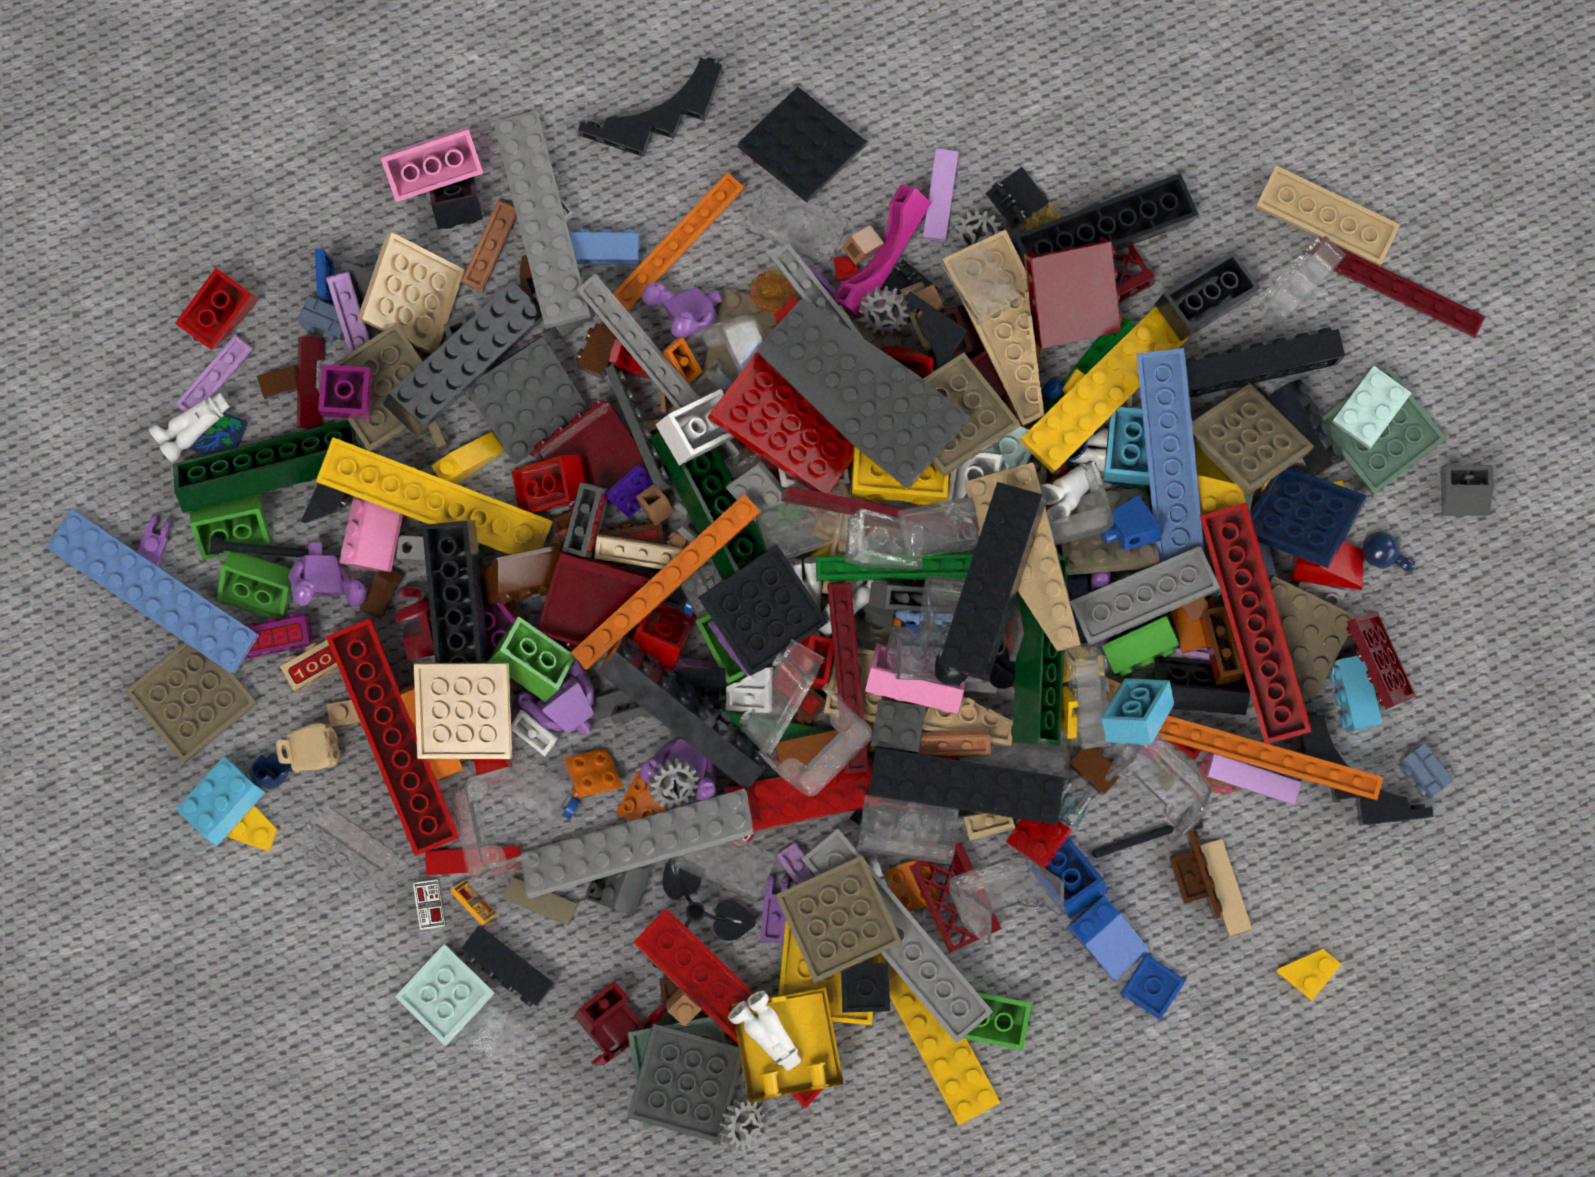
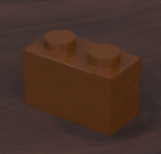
[576,323,618,380]
[1067,742,1123,796]

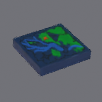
[188,412,248,455]

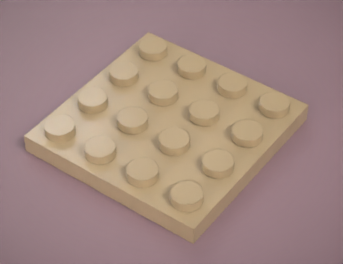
[358,232,465,354]
[414,663,512,759]

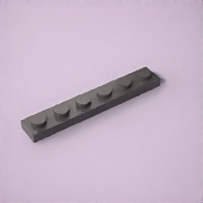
[605,365,671,491]

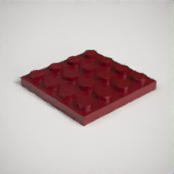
[1346,611,1416,709]

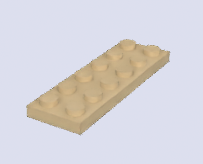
[1255,165,1400,266]

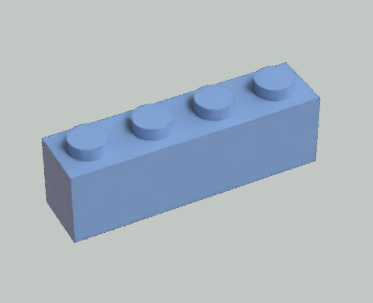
[569,229,640,265]

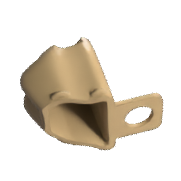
[276,723,340,773]

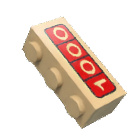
[280,631,339,693]

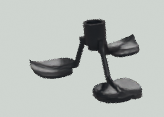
[935,591,1015,689]
[652,857,756,968]

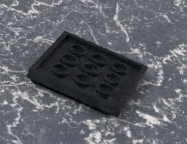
[738,86,867,203]
[698,544,828,676]

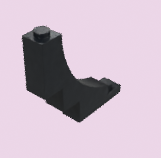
[578,58,723,157]
[905,291,968,369]
[1300,711,1434,826]

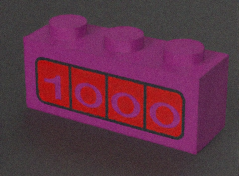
[244,613,314,659]

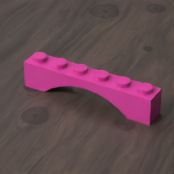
[833,184,931,318]

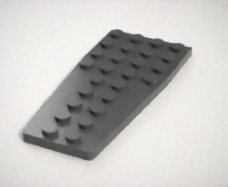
[757,299,970,490]

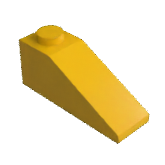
[431,432,505,484]

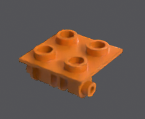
[563,748,623,799]
[616,772,667,821]
[885,857,939,912]

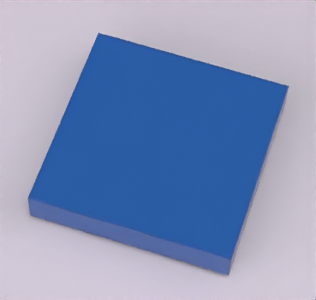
[315,248,335,304]
[1120,954,1186,1020]

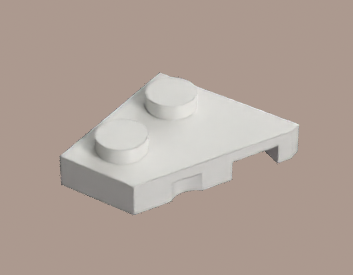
[726,667,773,713]

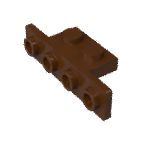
[1169,827,1223,920]

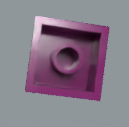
[318,365,373,419]

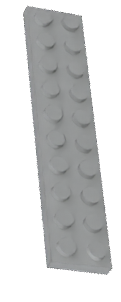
[493,110,591,329]
[521,789,754,898]
[802,829,993,1043]

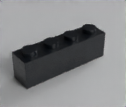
[1268,379,1344,476]
[461,926,556,1007]

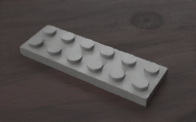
[1070,546,1220,646]

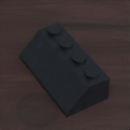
[1153,656,1250,715]

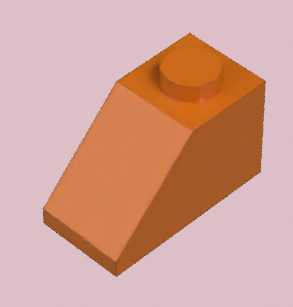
[663,337,702,384]

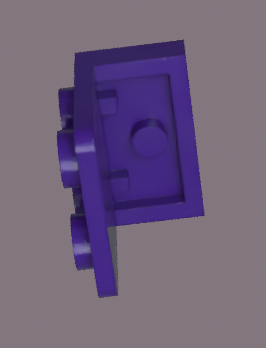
[606,464,654,518]

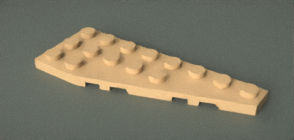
[942,230,1044,427]
[965,462,1081,651]
[824,648,1013,747]

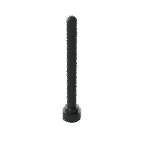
[209,536,309,558]
[1092,810,1203,858]

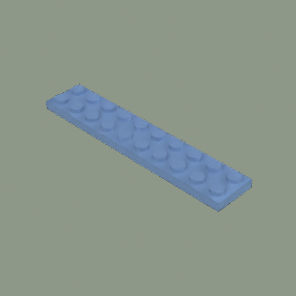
[1137,348,1206,563]
[46,509,260,674]

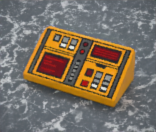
[450,880,497,925]

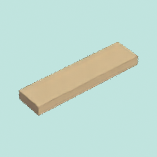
[594,534,685,569]
[1199,839,1252,936]

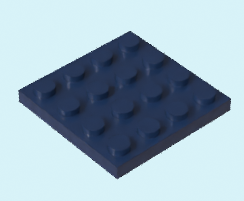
[1251,467,1367,568]

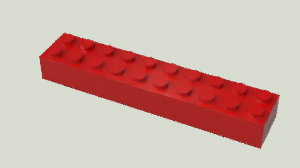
[1200,502,1312,744]
[326,618,461,856]

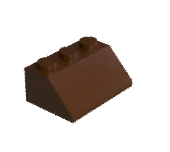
[481,546,559,604]

